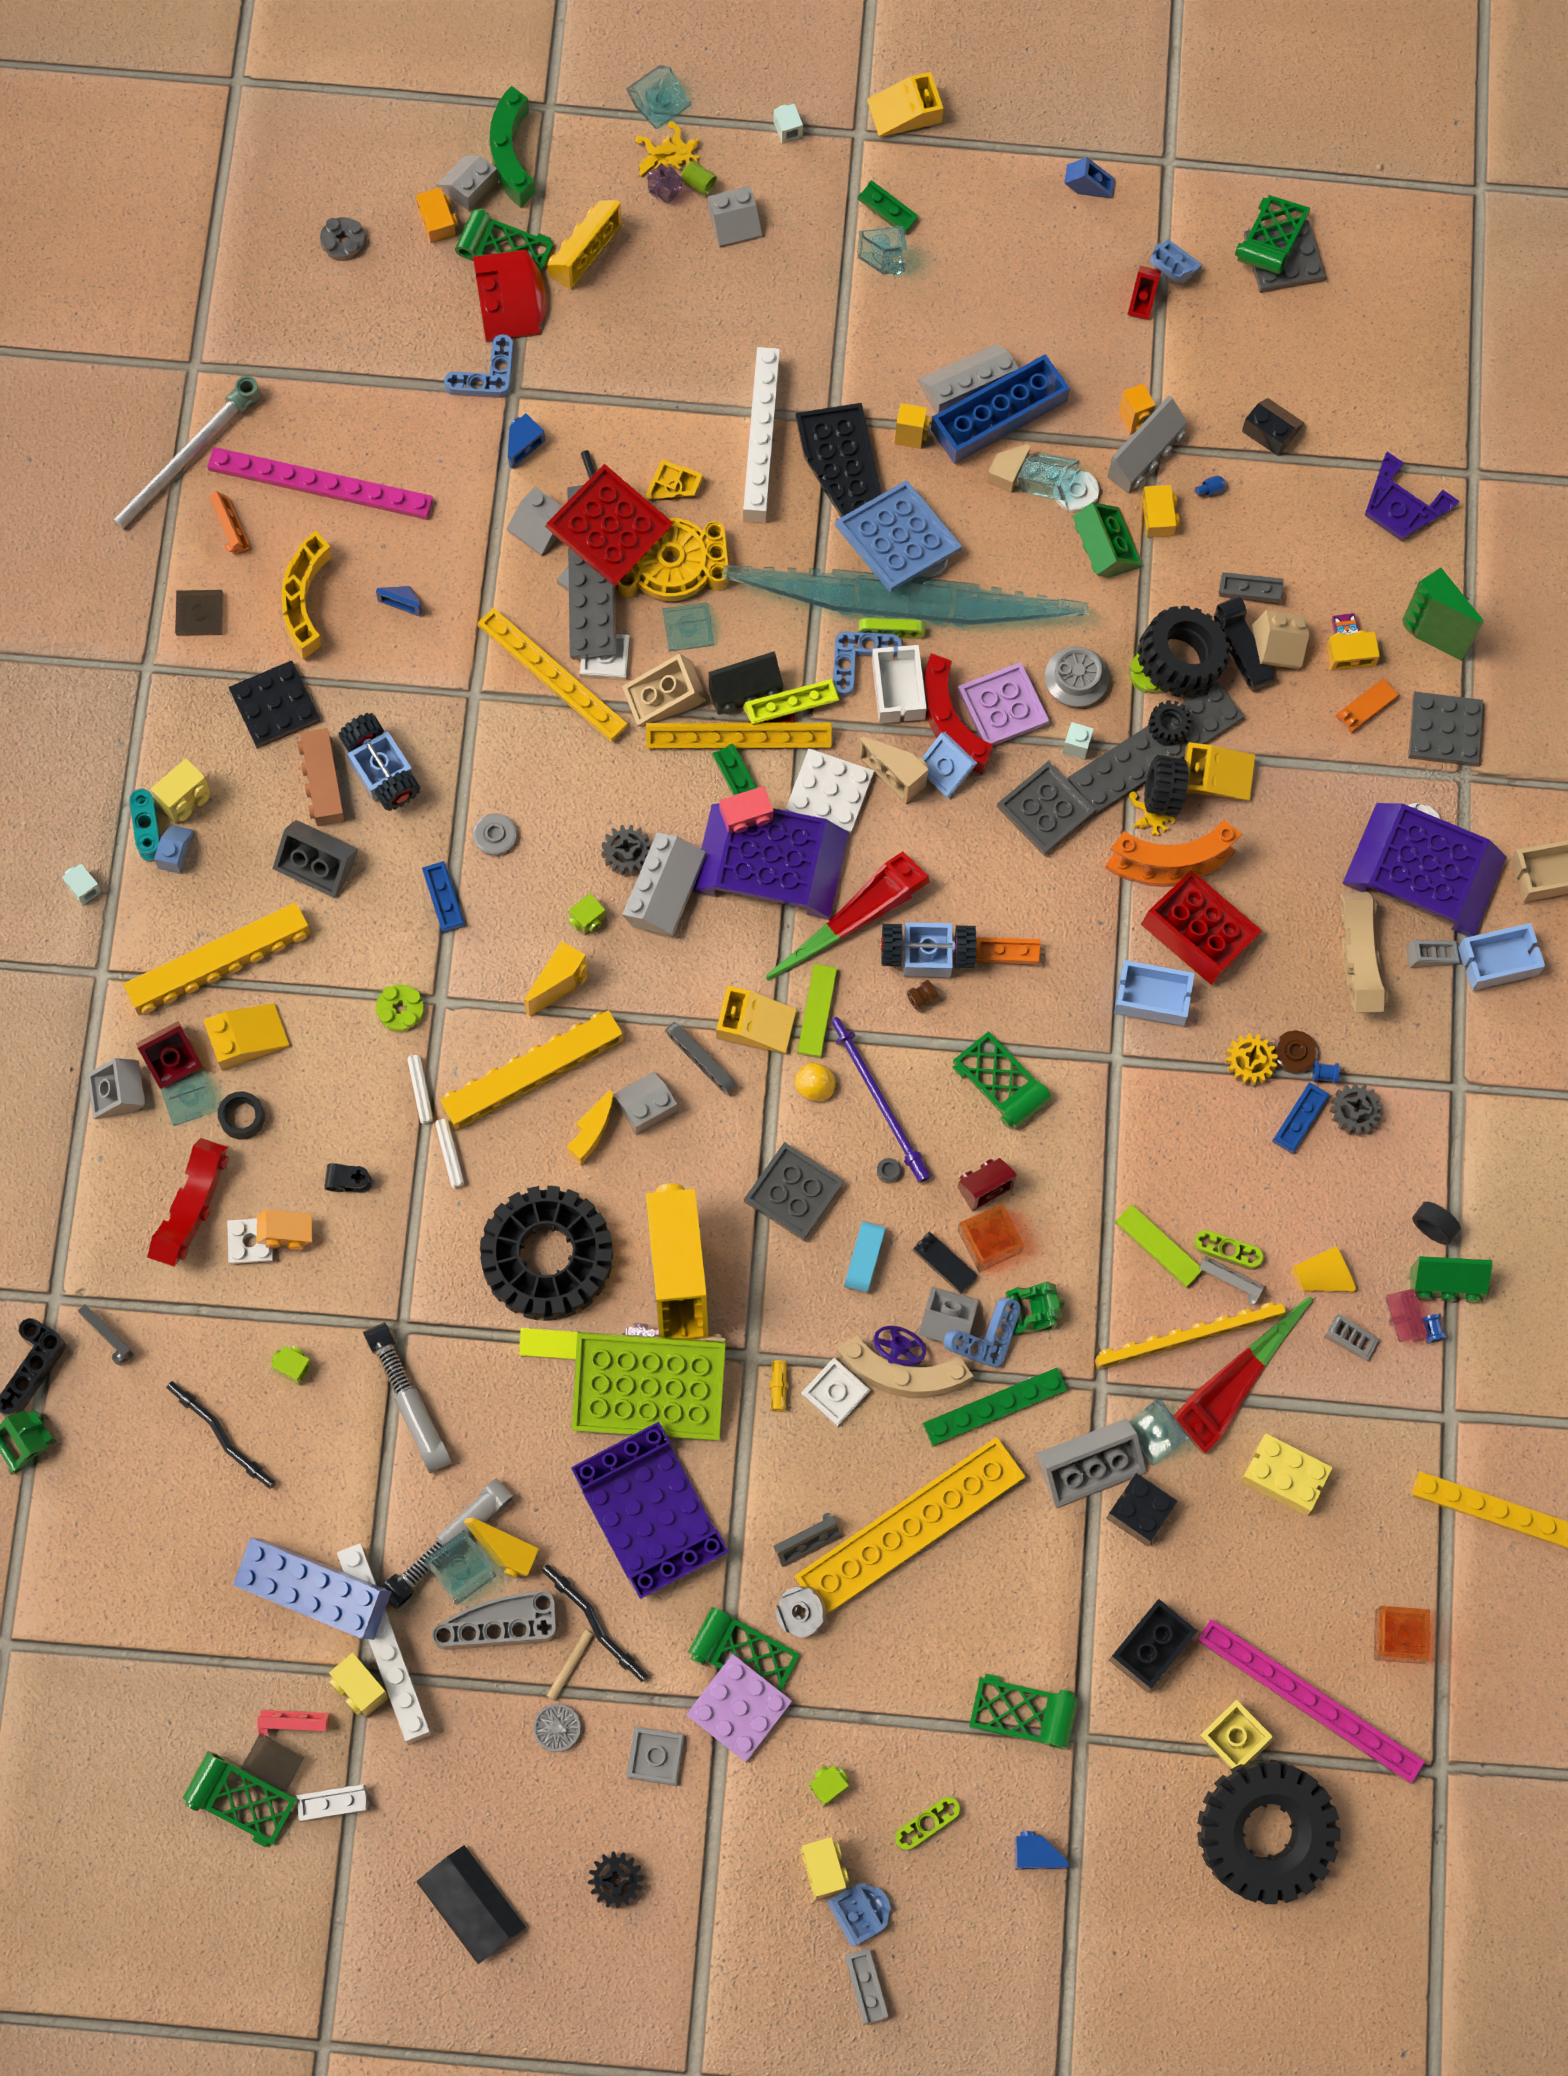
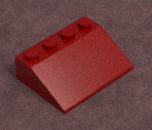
[1141,870,1262,985]

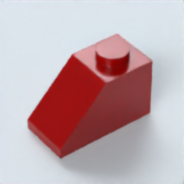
[1127,265,1161,320]

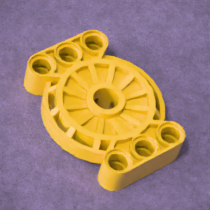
[617,518,729,601]

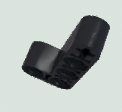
[1214,596,1274,691]
[0,1318,65,1418]

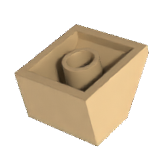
[1252,610,1309,669]

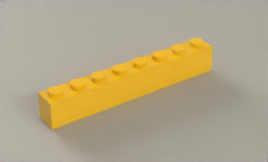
[123,902,311,1015]
[440,1010,623,1131]

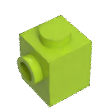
[568,893,606,935]
[271,1346,312,1386]
[808,1765,849,1807]

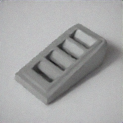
[1406,940,1460,967]
[1324,1313,1379,1361]

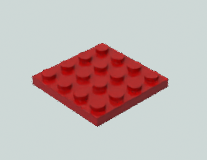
[545,464,674,587]

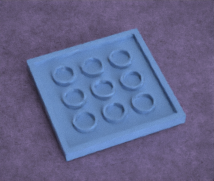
[835,480,962,592]

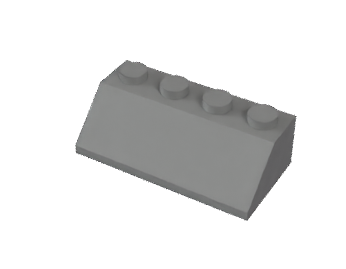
[917,344,1019,414]
[1107,396,1187,493]
[622,832,707,936]
[1036,1419,1146,1508]

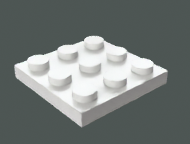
[785,749,874,835]

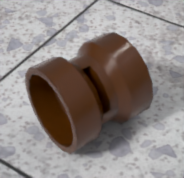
[906,980,939,1011]

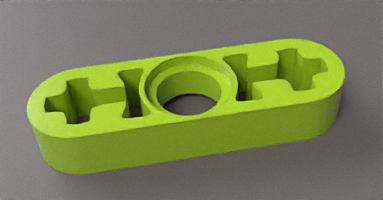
[859,618,925,639]
[1194,1230,1263,1270]
[895,1797,960,1851]

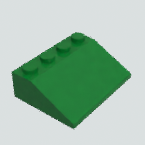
[1402,568,1484,661]

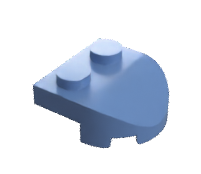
[1150,239,1202,284]
[827,1883,891,1948]

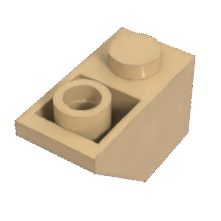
[986,444,1032,493]

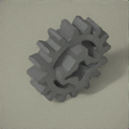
[601,825,652,876]
[1329,1083,1383,1136]

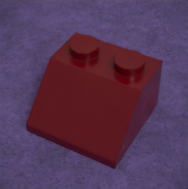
[136,1021,203,1089]
[957,1158,1017,1211]

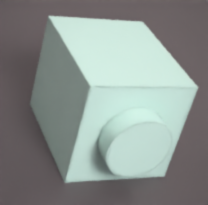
[773,104,803,143]
[1063,722,1094,760]
[62,864,101,906]

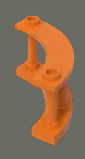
[1105,820,1242,887]

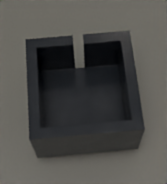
[1106,1473,1177,1546]

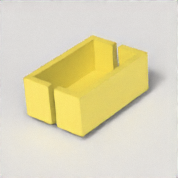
[1240,1433,1333,1516]

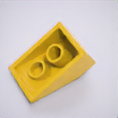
[524,941,589,1016]
[203,1003,290,1071]

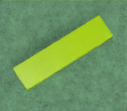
[797,963,837,1059]
[1115,1204,1203,1288]

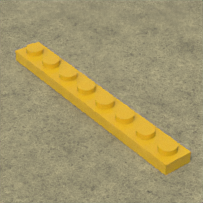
[477,608,627,743]
[646,722,832,748]
[1095,1302,1286,1370]
[1411,1471,1568,1550]

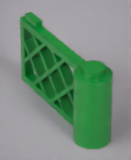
[1235,195,1310,275]
[455,209,554,273]
[952,1031,1052,1129]
[688,1607,800,1692]
[969,1674,1078,1750]
[183,1751,297,1848]

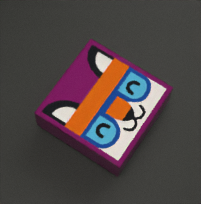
[1331,613,1359,635]

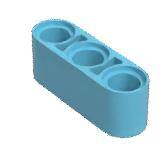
[844,1221,886,1293]

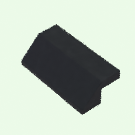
[416,1845,526,1965]

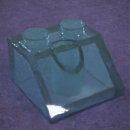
[626,65,690,129]
[857,226,907,275]
[1018,452,1080,501]
[424,1530,496,1606]

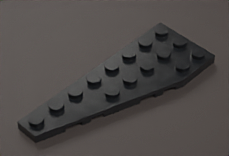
[795,403,881,517]

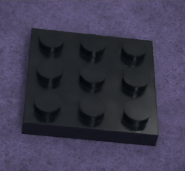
[228,660,321,749]

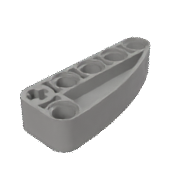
[432,1591,557,1650]

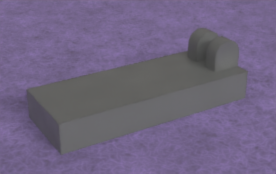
[1219,572,1284,603]
[78,1304,134,1365]
[773,1513,842,1567]

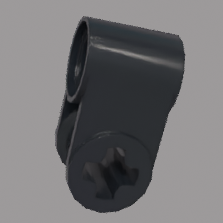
[324,1163,372,1193]

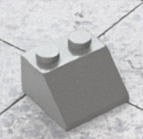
[436,155,498,212]
[708,186,762,248]
[507,487,562,556]
[87,1058,145,1119]
[613,1072,678,1135]
[919,1287,978,1346]

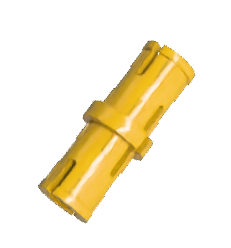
[769,1360,788,1412]

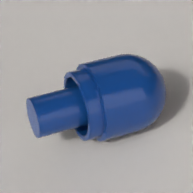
[1195,476,1226,496]

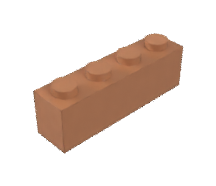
[297,728,345,826]

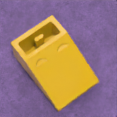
[867,72,943,137]
[1184,742,1255,801]
[716,985,796,1054]

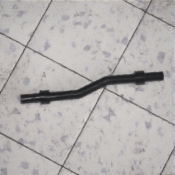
[166,1381,276,1489]
[542,1564,649,1682]

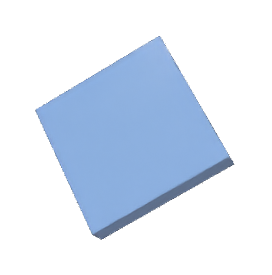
[922,732,977,798]

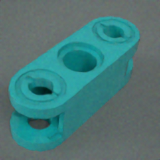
[129,789,161,862]

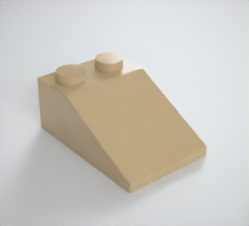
[622,653,707,727]
[858,736,929,804]

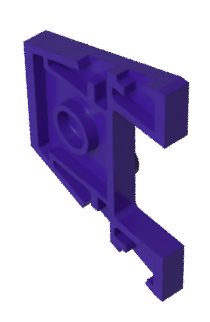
[1365,451,1459,541]

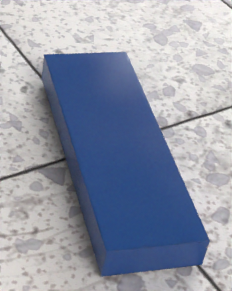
[422,861,465,934]
[1272,1082,1330,1154]

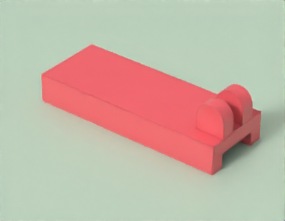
[257,1710,329,1736]

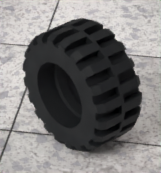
[1137,606,1230,697]

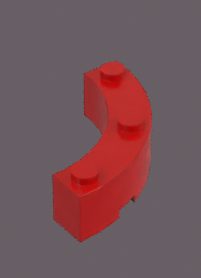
[924,653,993,775]
[147,1138,229,1267]

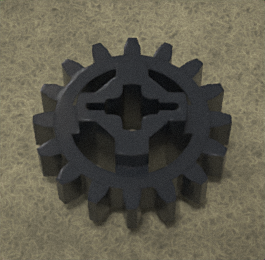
[588,1851,644,1909]

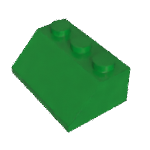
[1072,502,1143,577]
[1410,1256,1492,1303]

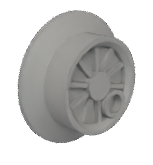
[1045,647,1109,707]

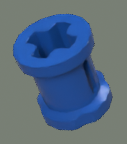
[1312,1061,1340,1084]
[1420,1314,1447,1344]

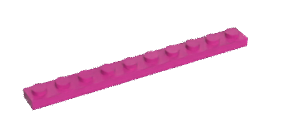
[207,447,433,520]
[1197,1619,1425,1784]

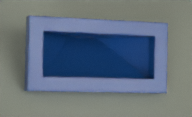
[376,586,422,617]

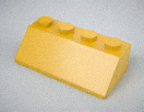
[547,200,622,290]

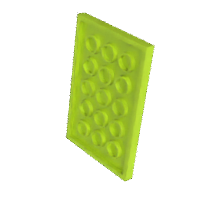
[572,1332,726,1440]

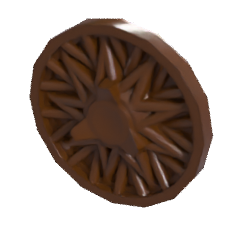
[1273,1030,1318,1074]

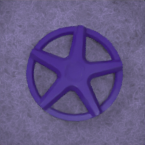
[872,1326,926,1366]

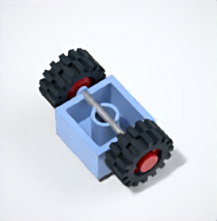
[338,713,421,811]
[881,922,976,977]

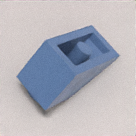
[154,825,194,874]

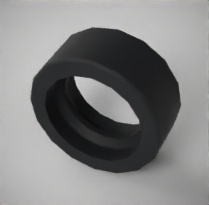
[218,1091,265,1140]
[1412,1201,1461,1245]

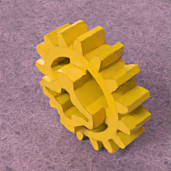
[1225,1033,1278,1086]

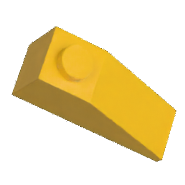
[464,1518,539,1579]

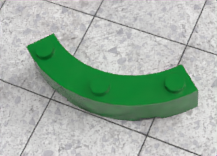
[490,85,535,208]

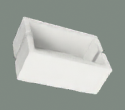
[872,645,926,723]

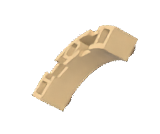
[1340,892,1388,1013]
[836,1335,973,1398]

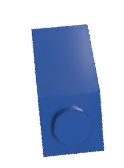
[1064,157,1115,198]
[508,413,545,469]
[1014,1831,1069,1870]

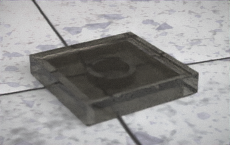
[175,590,223,636]
[235,1733,305,1803]

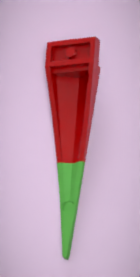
[766,851,930,981]
[1172,1297,1313,1454]

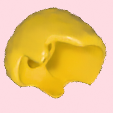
[794,1063,836,1102]

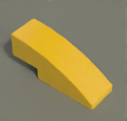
[566,1090,614,1165]

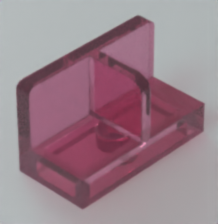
[1386,1289,1428,1343]

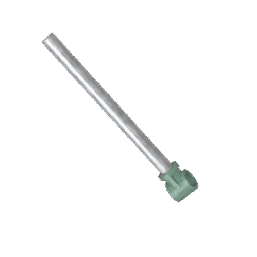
[113,376,260,530]

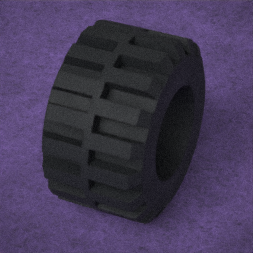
[1144,755,1189,817]

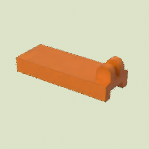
[209,491,251,554]
[1336,678,1399,734]
[975,937,1041,964]

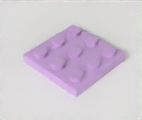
[957,662,1049,746]
[686,1654,792,1762]

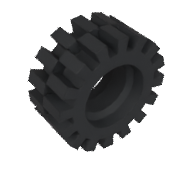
[1148,700,1192,746]

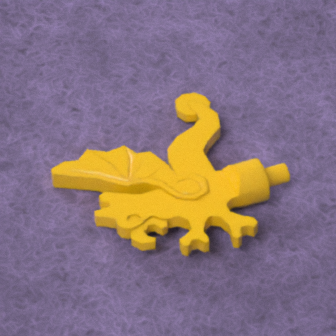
[652,121,700,170]
[635,136,676,177]
[1129,792,1175,836]

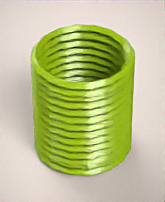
[681,161,717,196]

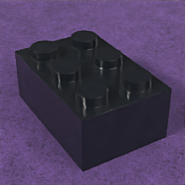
[1109,1598,1198,1693]

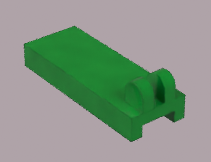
[857,180,918,235]
[712,743,756,796]

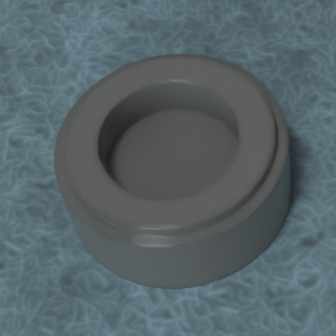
[877,1158,901,1184]

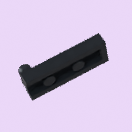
[913,1231,978,1294]

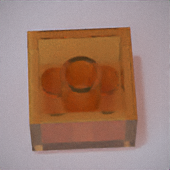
[958,1203,1024,1272]
[1374,1606,1430,1664]

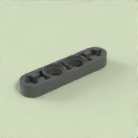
[665,1022,737,1095]

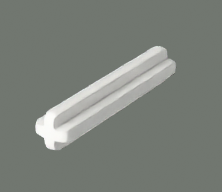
[408,1055,433,1124]
[435,1119,464,1188]

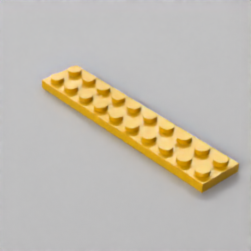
[794,1437,1025,1616]

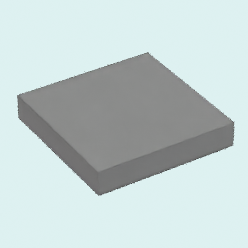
[626,1727,684,1786]

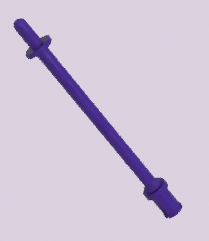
[831,1017,932,1183]

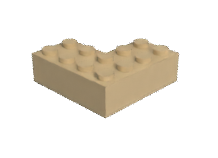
[1511,840,1568,902]

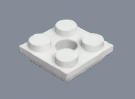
[227,1219,273,1264]

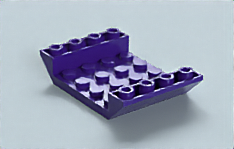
[692,803,849,920]
[1342,803,1506,937]
[571,1421,729,1600]

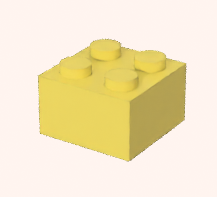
[151,758,211,824]
[329,1652,389,1717]
[1200,1700,1273,1769]
[801,1837,849,1900]

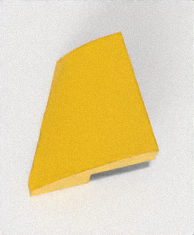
[645,459,704,500]
[1291,1246,1356,1293]

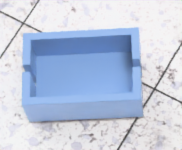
[1458,923,1545,991]
[1114,960,1195,1026]

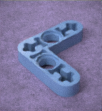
[444,334,513,398]
[833,632,902,697]
[944,1297,1020,1367]

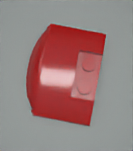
[473,250,546,342]

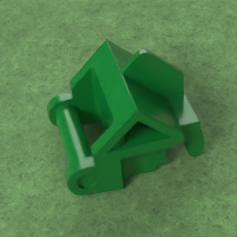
[1005,1281,1065,1336]
[0,1411,56,1475]

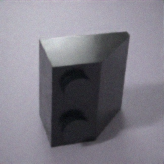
[1242,398,1304,456]

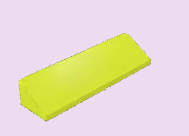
[743,679,839,724]
[519,1328,578,1360]

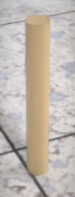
[546,1630,593,1701]

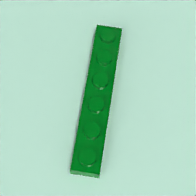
[922,1368,1067,1447]

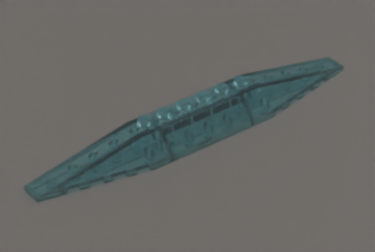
[722,565,1089,627]

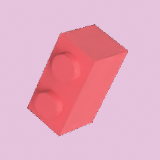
[719,786,773,833]

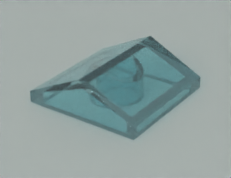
[662,602,714,652]
[161,1066,218,1126]
[1129,1398,1188,1466]

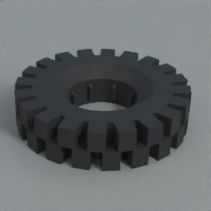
[480,1185,613,1321]
[1197,1759,1341,1904]

